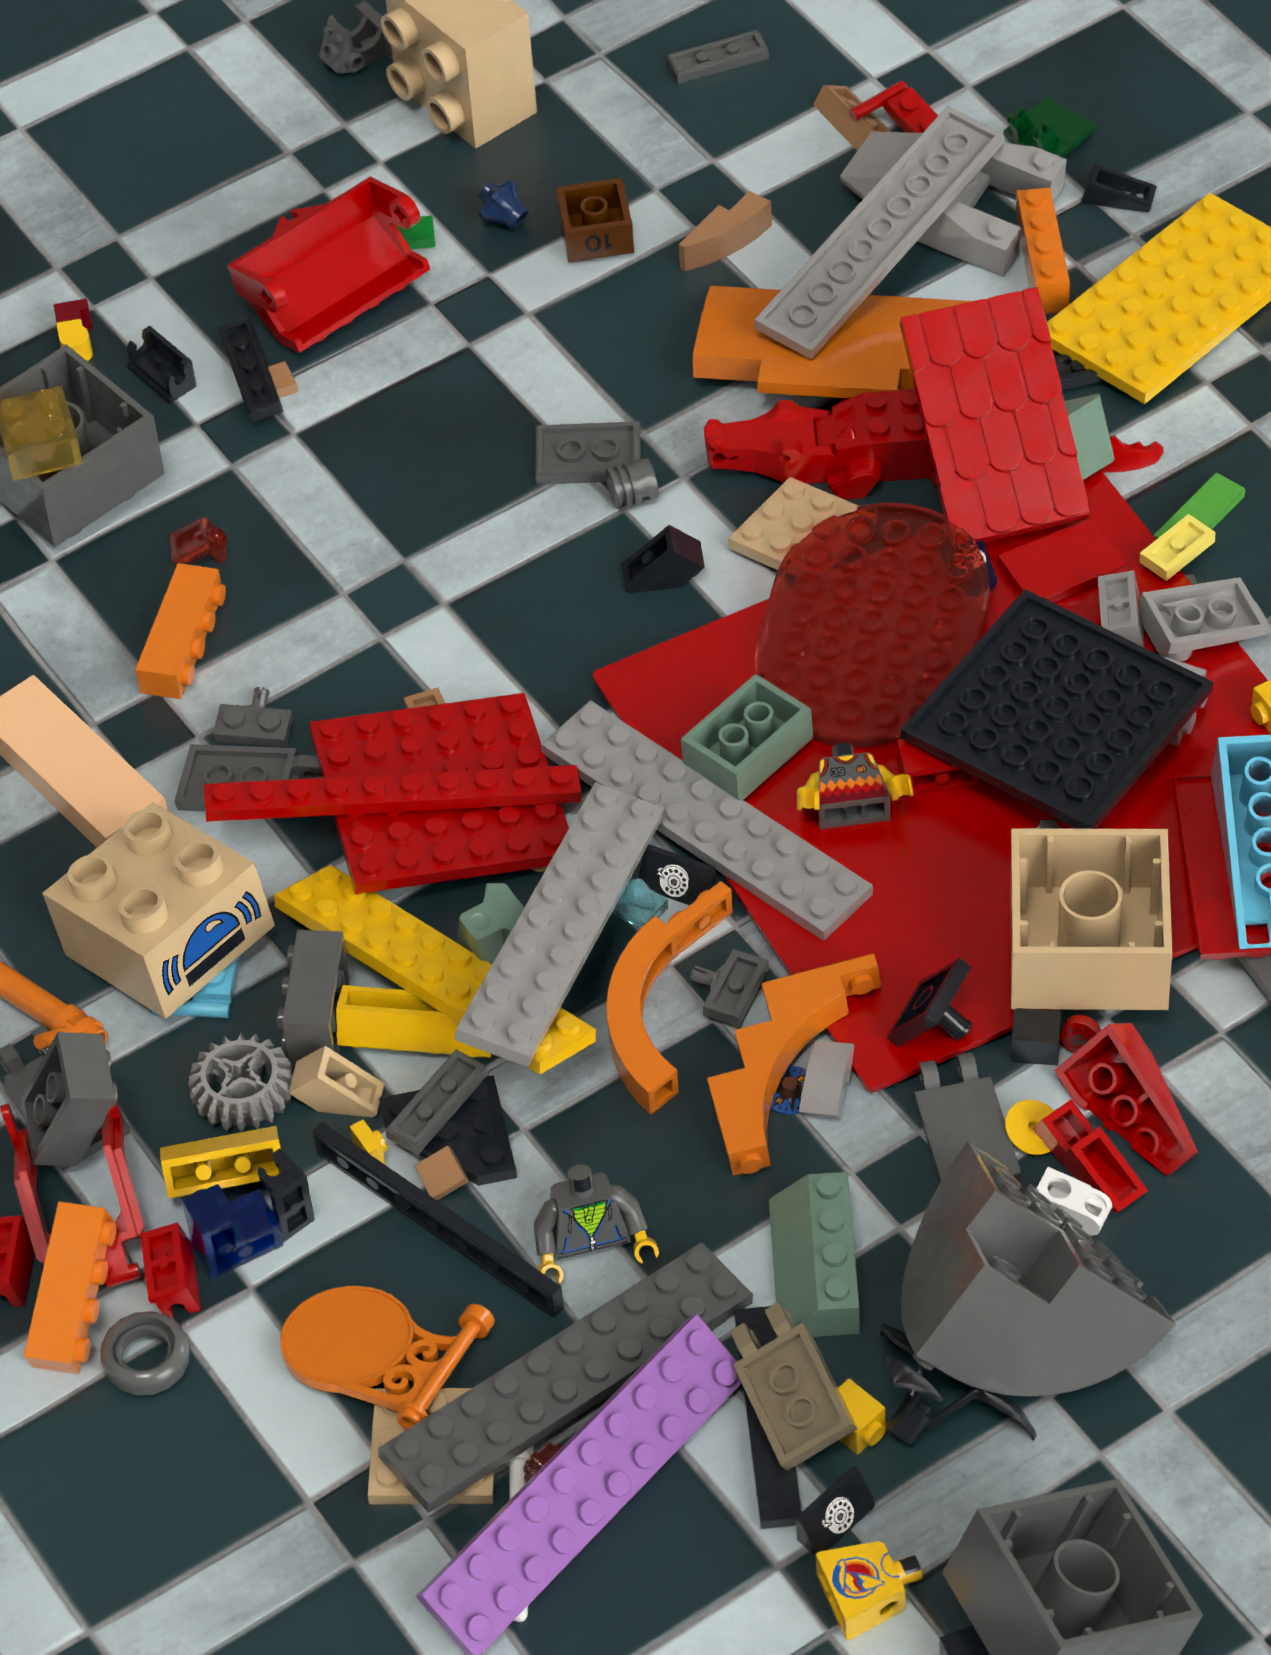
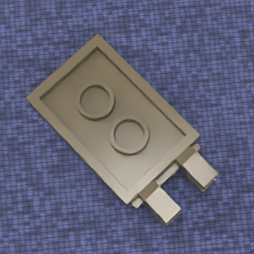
[730,1302,858,1471]

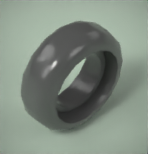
[100,1311,190,1396]

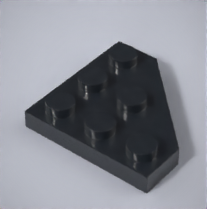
[379,1075,517,1186]

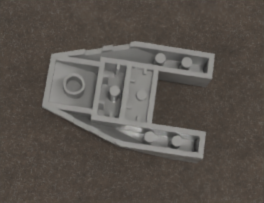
[840,132,1066,277]

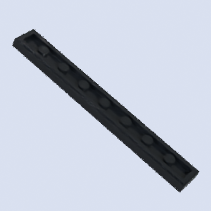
[313,1122,564,1317]

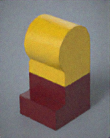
[53,298,93,361]

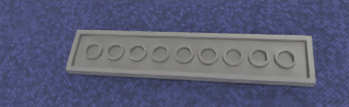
[754,106,1004,360]
[541,700,873,941]
[454,783,665,1067]

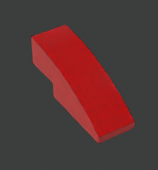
[1033,1099,1148,1214]

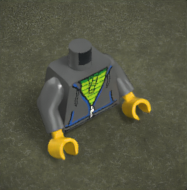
[533,1164,659,1284]

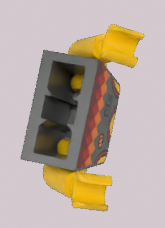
[797,743,914,829]

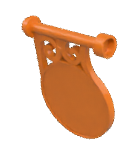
[280,1286,495,1430]

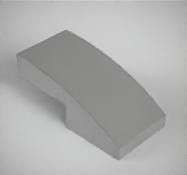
[799,1040,855,1119]

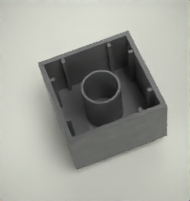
[0,344,165,547]
[943,1479,1203,1655]

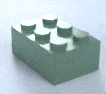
[681,674,813,800]

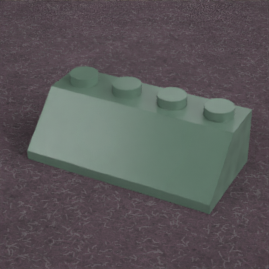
[769,1172,860,1337]

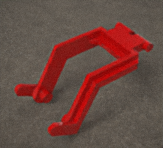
[0,1102,145,1291]

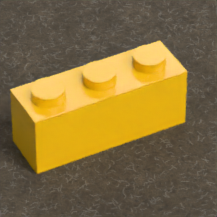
[160,1126,281,1199]

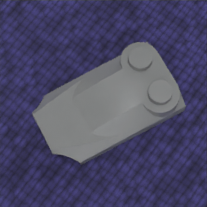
[1139,577,1271,662]

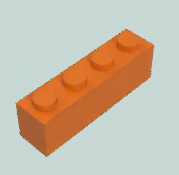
[1016,187,1070,314]
[135,563,226,700]
[24,1201,116,1374]

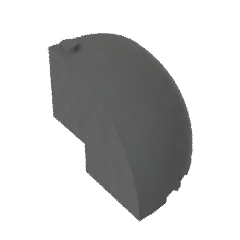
[901,1141,1175,1397]

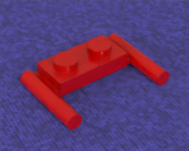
[849,80,938,133]

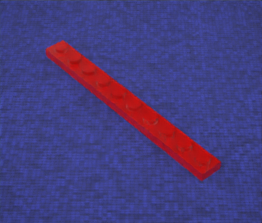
[203,765,581,822]

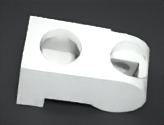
[1037,1167,1112,1236]

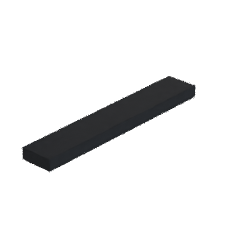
[734,1306,801,1529]

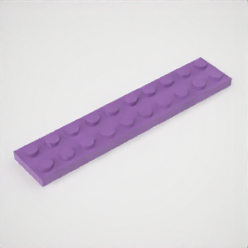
[415,1314,742,1655]

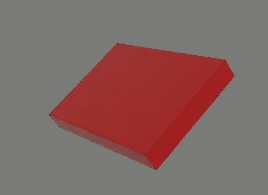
[998,517,1128,603]

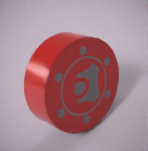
[1060,1015,1101,1053]

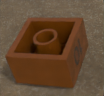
[556,178,634,262]

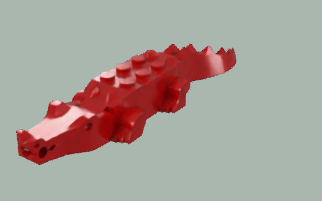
[704,389,1164,500]

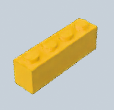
[336,985,491,1058]

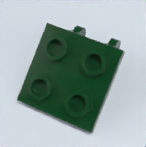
[1003,96,1097,158]

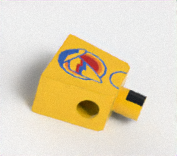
[816,1541,923,1641]

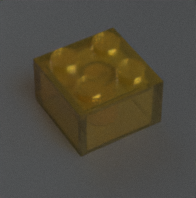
[0,386,83,481]

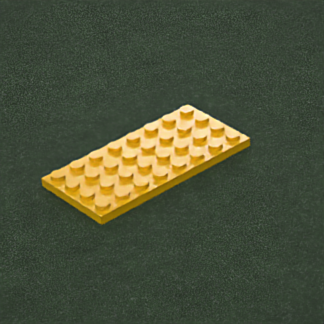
[1047,193,1271,404]

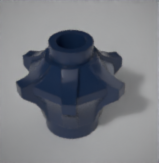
[479,179,529,230]

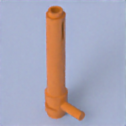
[0,960,108,1050]

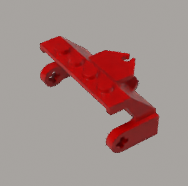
[227,176,431,353]

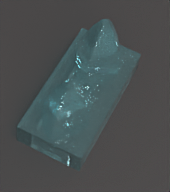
[611,878,668,929]

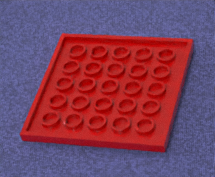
[309,693,569,894]

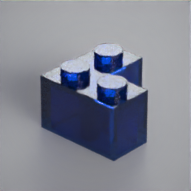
[182,1184,284,1279]

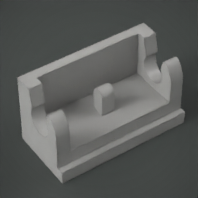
[1098,570,1145,648]

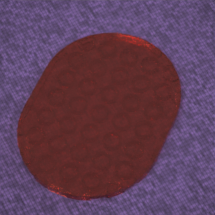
[755,503,990,748]

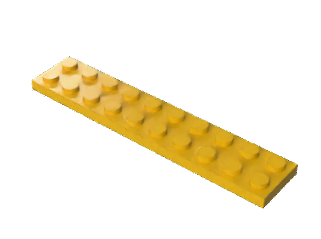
[274,864,596,1075]

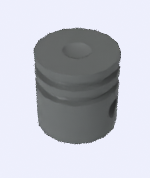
[606,458,659,509]

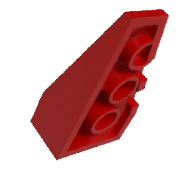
[1054,1023,1198,1176]

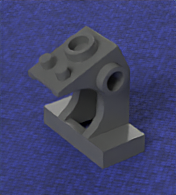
[319,1,393,74]

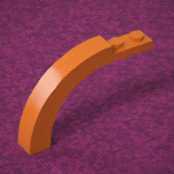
[607,881,733,1115]

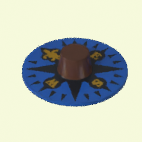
[770,1066,807,1115]

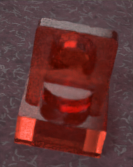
[170,517,228,565]

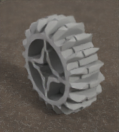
[188,1033,293,1132]

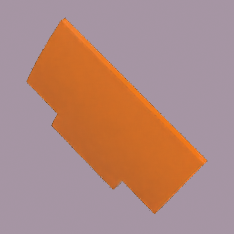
[693,286,971,398]

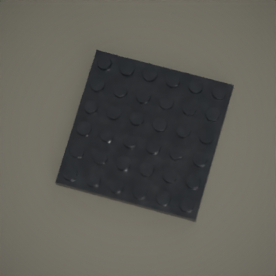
[901,589,1213,829]

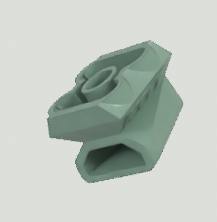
[456,883,524,965]

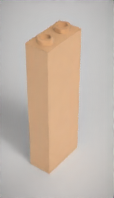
[0,675,168,847]

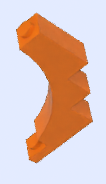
[707,954,881,1176]

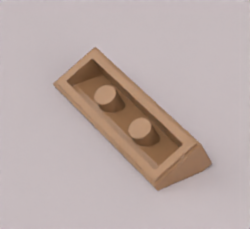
[814,85,892,151]

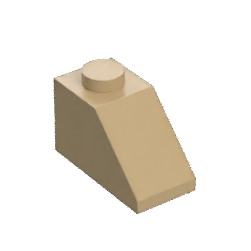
[288,1046,385,1118]

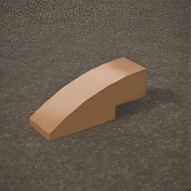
[679,191,772,271]

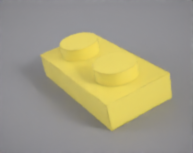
[1140,514,1216,581]

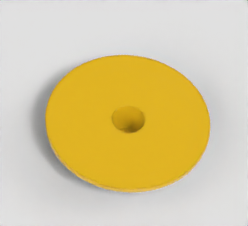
[1005,1099,1054,1155]

